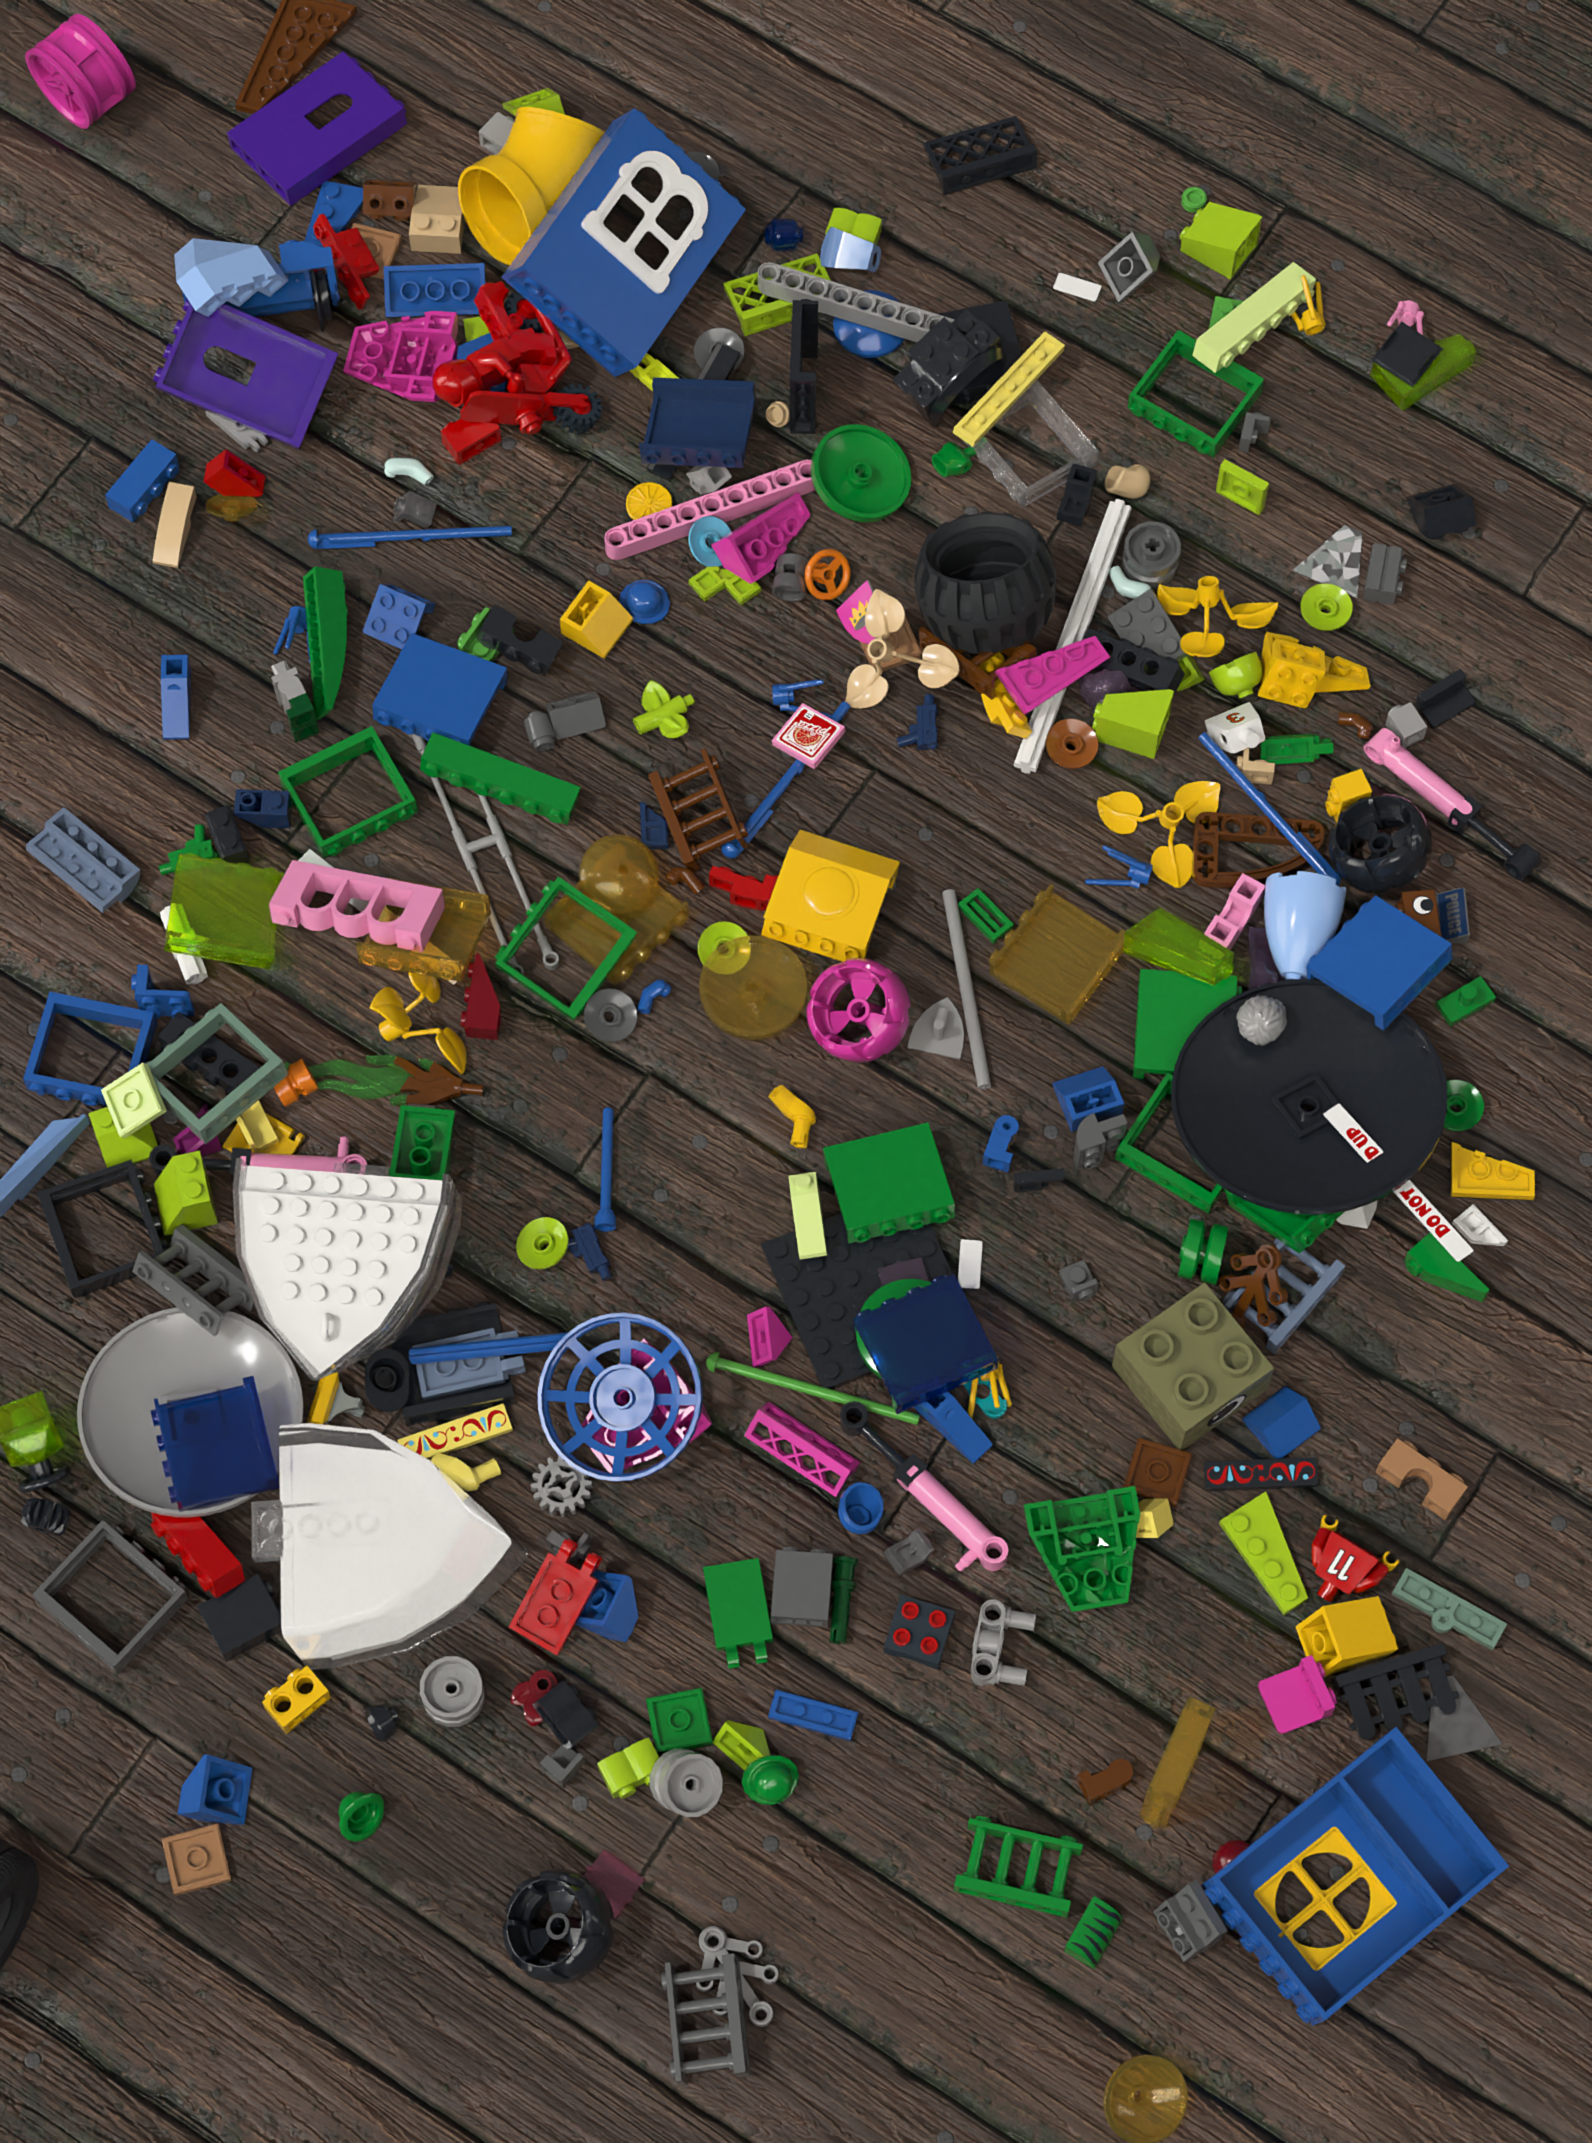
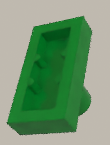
[1435,976,1496,1027]

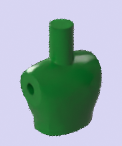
[932,442,980,477]

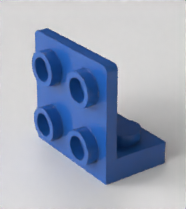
[363,584,436,649]

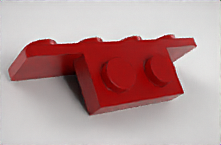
[313,214,380,310]

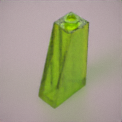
[1370,334,1476,411]
[1123,907,1234,985]

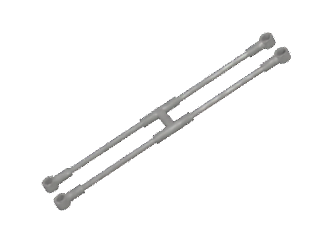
[408,734,559,983]

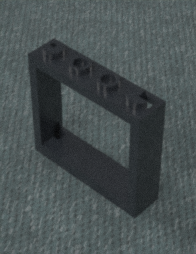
[37,1160,169,1298]

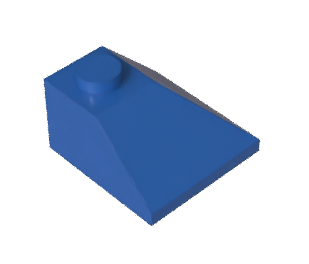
[576,1571,638,1642]
[178,1754,252,1825]

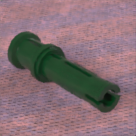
[829,1556,858,1645]

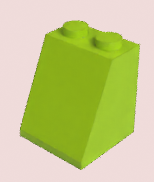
[1180,202,1262,280]
[1092,689,1174,759]
[154,1150,218,1236]

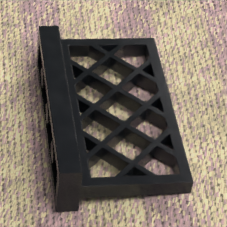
[923,116,1037,195]

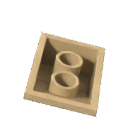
[409,185,465,254]

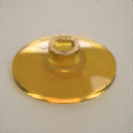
[206,494,257,521]

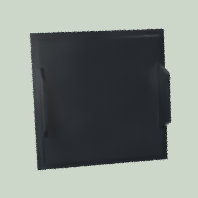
[1371,321,1443,388]

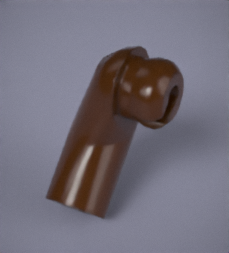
[1337,712,1373,739]
[666,866,705,895]

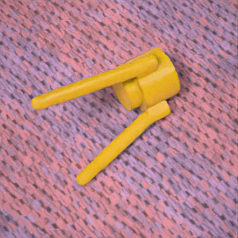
[1291,275,1326,335]
[968,1355,1012,1419]

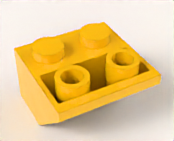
[560,581,633,659]

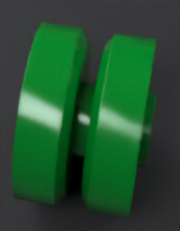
[1178,1218,1228,1285]

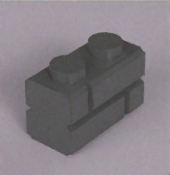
[1363,543,1407,605]

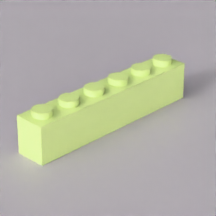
[1192,262,1316,373]

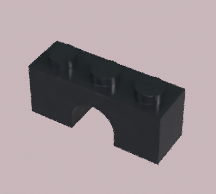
[476,605,563,675]

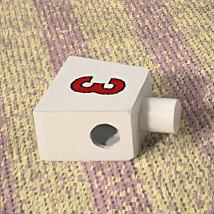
[1204,702,1265,753]

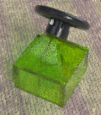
[0,1391,72,1492]

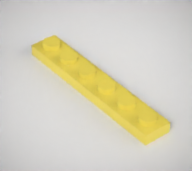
[953,332,1065,447]

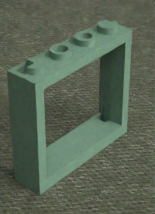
[146,1003,289,1144]

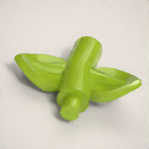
[633,679,695,738]

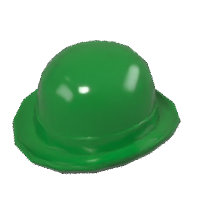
[742,1755,799,1805]
[338,1791,384,1842]

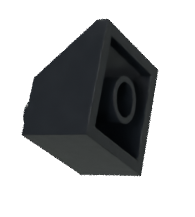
[1406,484,1477,540]

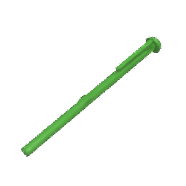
[706,1352,920,1425]

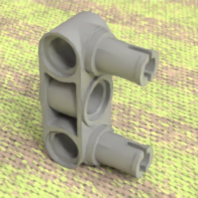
[970,1599,1036,1686]

